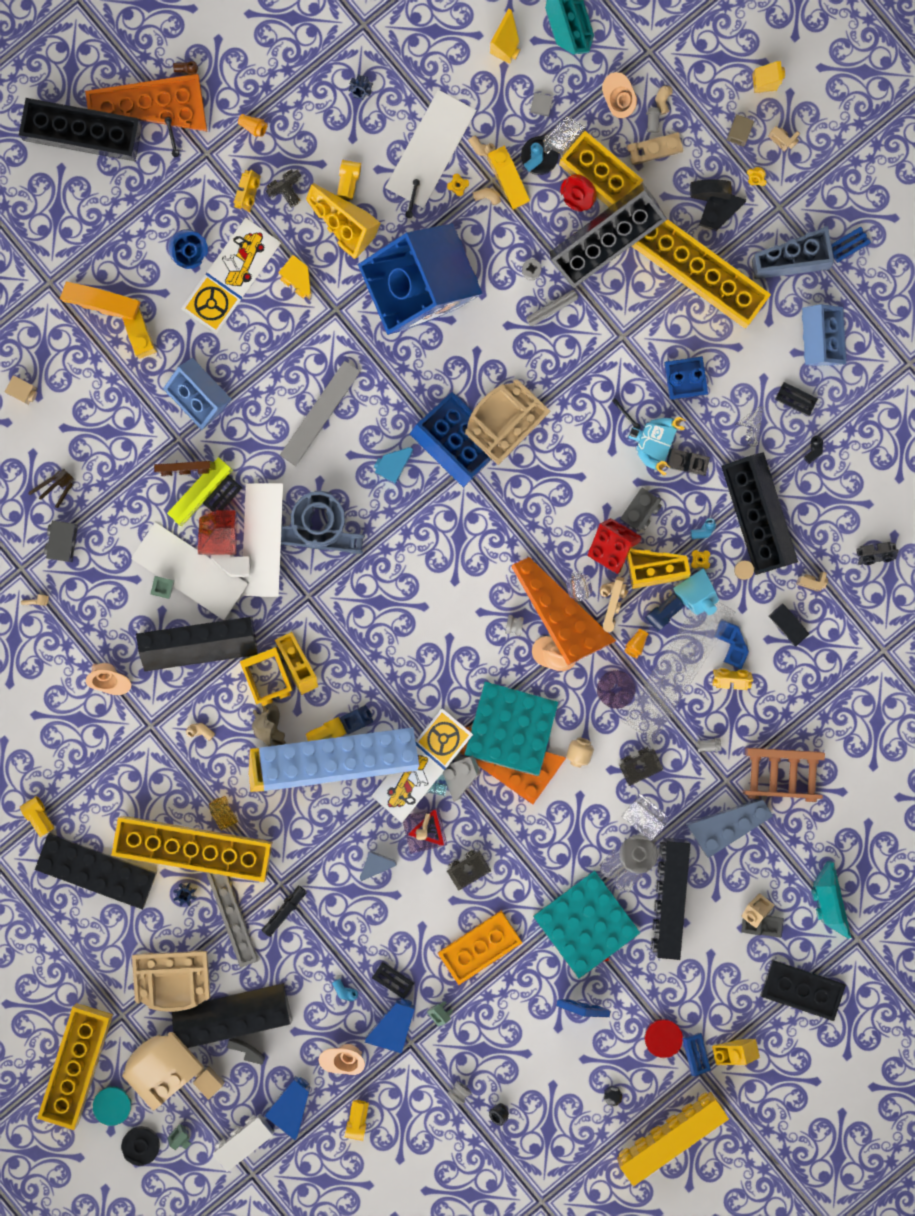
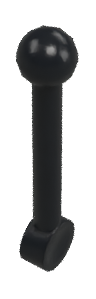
[165,117,179,157]
[405,179,420,218]
[612,398,641,430]

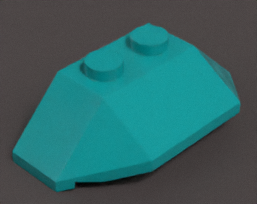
[545,0,594,55]
[811,860,852,939]

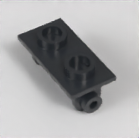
[856,541,899,565]

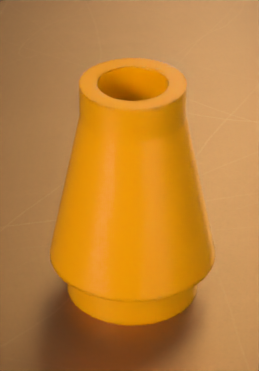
[238,114,268,137]
[624,629,649,658]

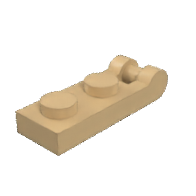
[627,132,683,165]
[603,576,627,632]

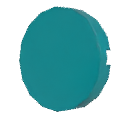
[93,1086,131,1126]

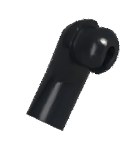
[803,435,823,464]

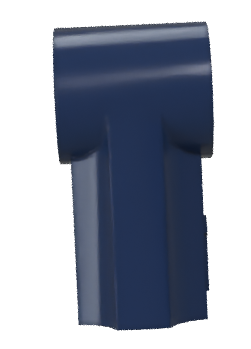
[645,593,685,632]

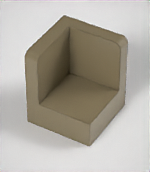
[726,114,754,147]

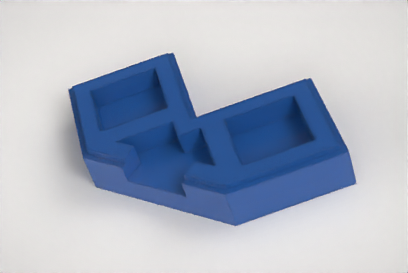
[713,619,749,669]

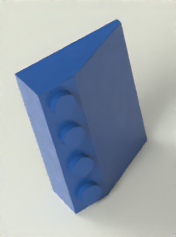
[410,392,492,488]

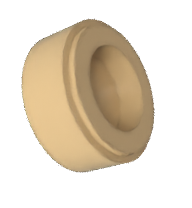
[734,561,754,580]

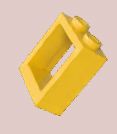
[240,647,294,706]

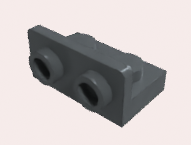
[620,487,662,532]

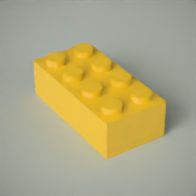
[559,131,643,207]

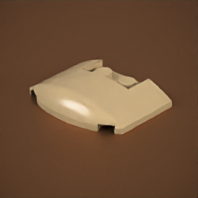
[465,380,551,465]
[132,951,210,1012]
[122,1032,204,1111]

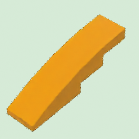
[60,282,141,320]

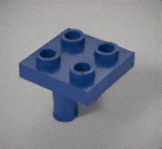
[664,356,708,400]

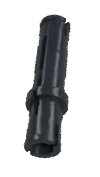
[261,885,308,937]

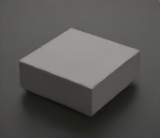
[530,92,553,117]

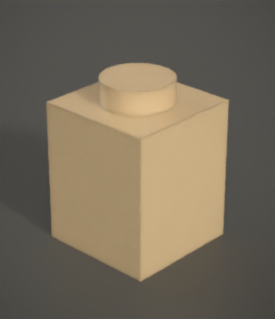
[4,375,37,405]
[193,1066,225,1100]

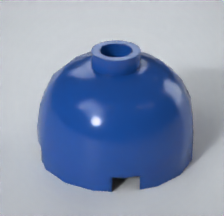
[168,229,208,269]

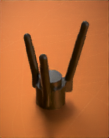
[28,468,74,508]

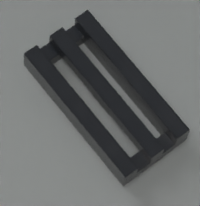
[775,382,818,417]
[203,475,243,516]
[372,961,415,999]

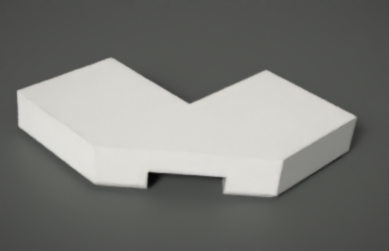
[211,539,250,577]

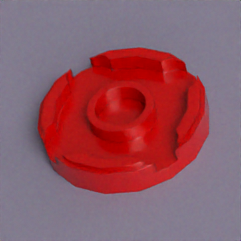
[560,174,597,212]
[644,1019,683,1058]

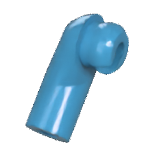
[524,143,543,172]
[691,518,716,539]
[332,979,358,1001]

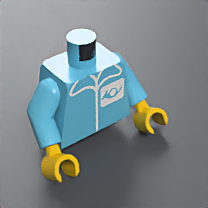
[628,417,686,475]

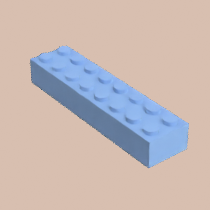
[259,727,419,791]

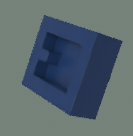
[339,705,374,735]

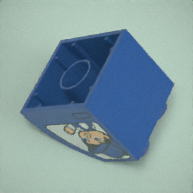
[358,223,483,335]

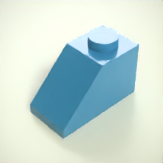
[373,447,413,484]

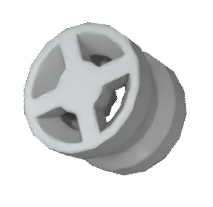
[522,259,541,280]
[505,615,524,636]
[447,1081,472,1105]

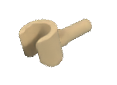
[21,594,49,606]
[416,813,430,840]

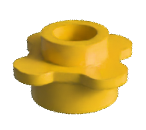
[747,167,767,186]
[447,174,469,196]
[691,550,710,569]

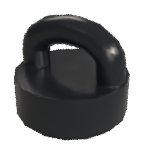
[489,1103,509,1126]

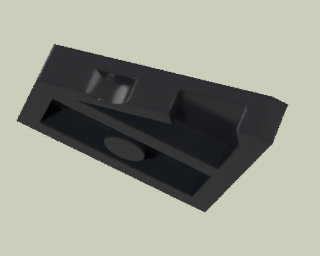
[699,195,746,231]

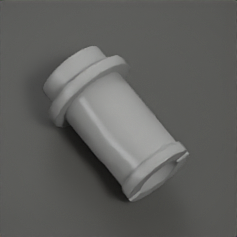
[646,107,661,133]
[697,738,721,753]

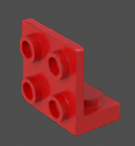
[587,518,642,574]

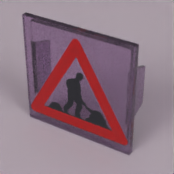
[403,808,448,854]

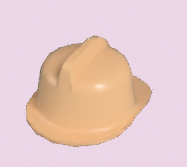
[602,72,637,118]
[532,636,576,671]
[85,663,131,695]
[319,1044,365,1075]

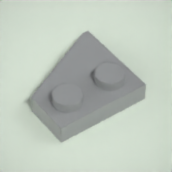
[443,756,481,802]

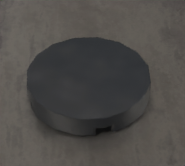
[521,136,559,175]
[121,1126,160,1166]

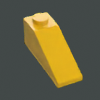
[487,145,530,210]
[122,299,157,359]
[275,632,319,695]

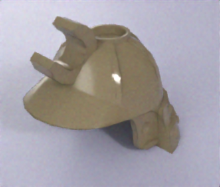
[252,705,286,747]

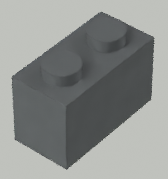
[44,520,78,563]

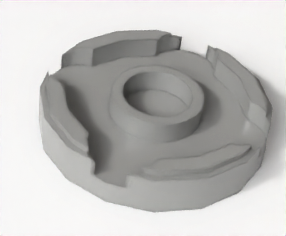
[619,835,658,874]

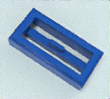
[831,227,871,263]
[682,1033,711,1076]

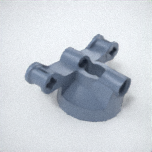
[281,491,365,554]

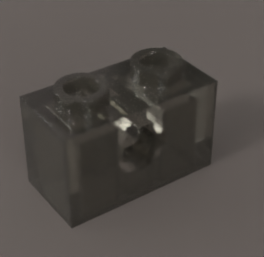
[618,747,664,786]
[447,849,491,891]

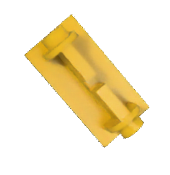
[233,170,261,212]
[712,668,753,690]

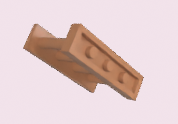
[743,748,825,802]

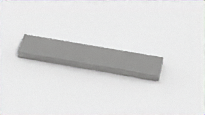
[280,361,361,466]
[206,872,259,968]

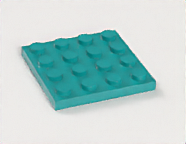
[464,682,559,776]
[533,870,640,979]

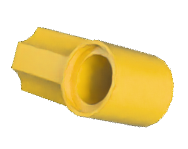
[337,159,361,200]
[305,716,347,741]
[20,796,55,837]
[344,1100,369,1141]

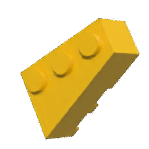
[626,548,691,589]

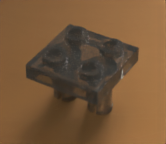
[265,169,302,208]

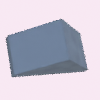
[360,851,397,881]

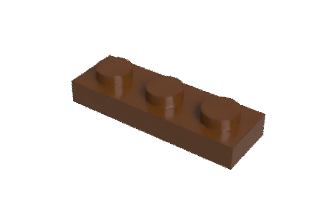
[154,461,216,477]

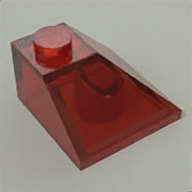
[198,510,238,555]

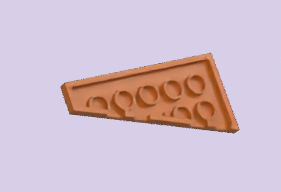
[85,74,208,132]
[511,557,616,666]
[460,726,566,804]

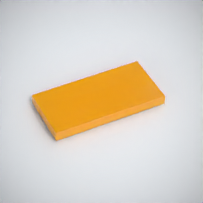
[437,910,523,985]

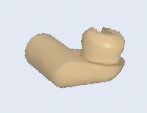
[655,85,673,115]
[468,135,495,157]
[472,188,501,205]
[600,582,629,599]
[186,723,215,741]

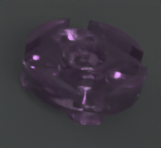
[597,670,635,709]

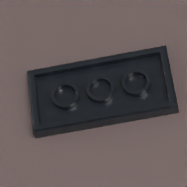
[760,959,846,1021]

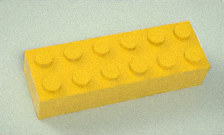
[37,1003,113,1130]
[617,1092,729,1187]

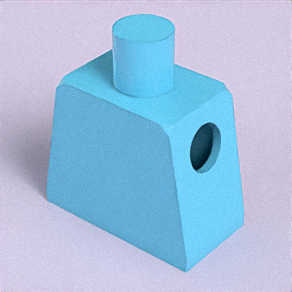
[673,568,719,615]

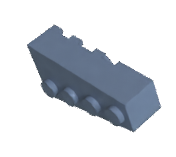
[752,226,834,279]
[685,798,773,858]

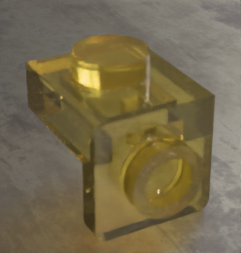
[209,796,238,830]

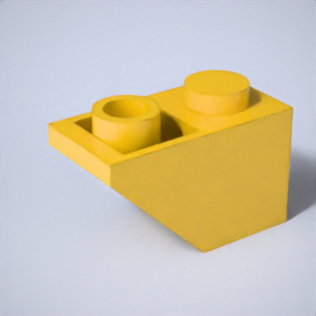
[752,61,785,93]
[278,255,312,300]
[712,1039,760,1065]

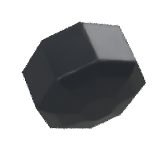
[603,1086,623,1106]

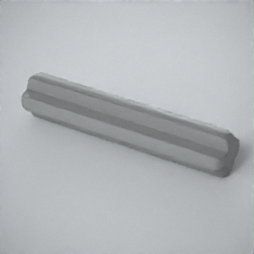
[526,290,578,326]

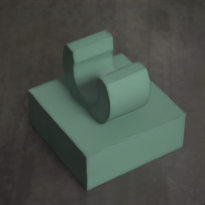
[150,576,174,599]
[427,1001,453,1027]
[167,1123,191,1151]

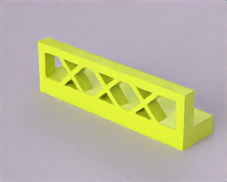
[167,457,233,526]

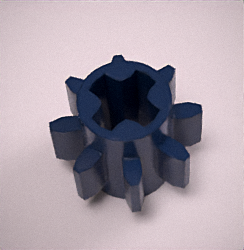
[349,74,373,100]
[173,882,197,906]

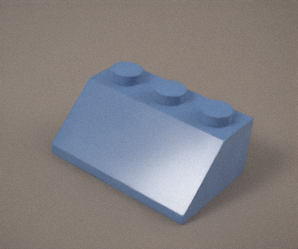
[802,304,846,366]
[163,358,232,430]

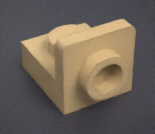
[768,126,800,152]
[796,571,828,592]
[742,893,775,928]

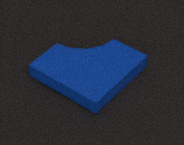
[556,999,611,1018]

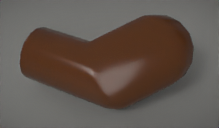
[173,61,199,75]

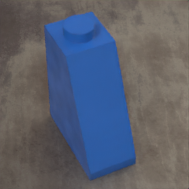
[365,999,415,1054]
[265,1076,310,1140]

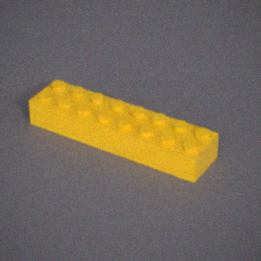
[631,219,771,329]
[111,816,273,882]

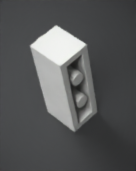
[213,1114,274,1172]

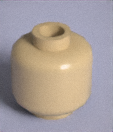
[566,737,594,768]

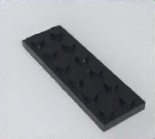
[35,833,157,910]

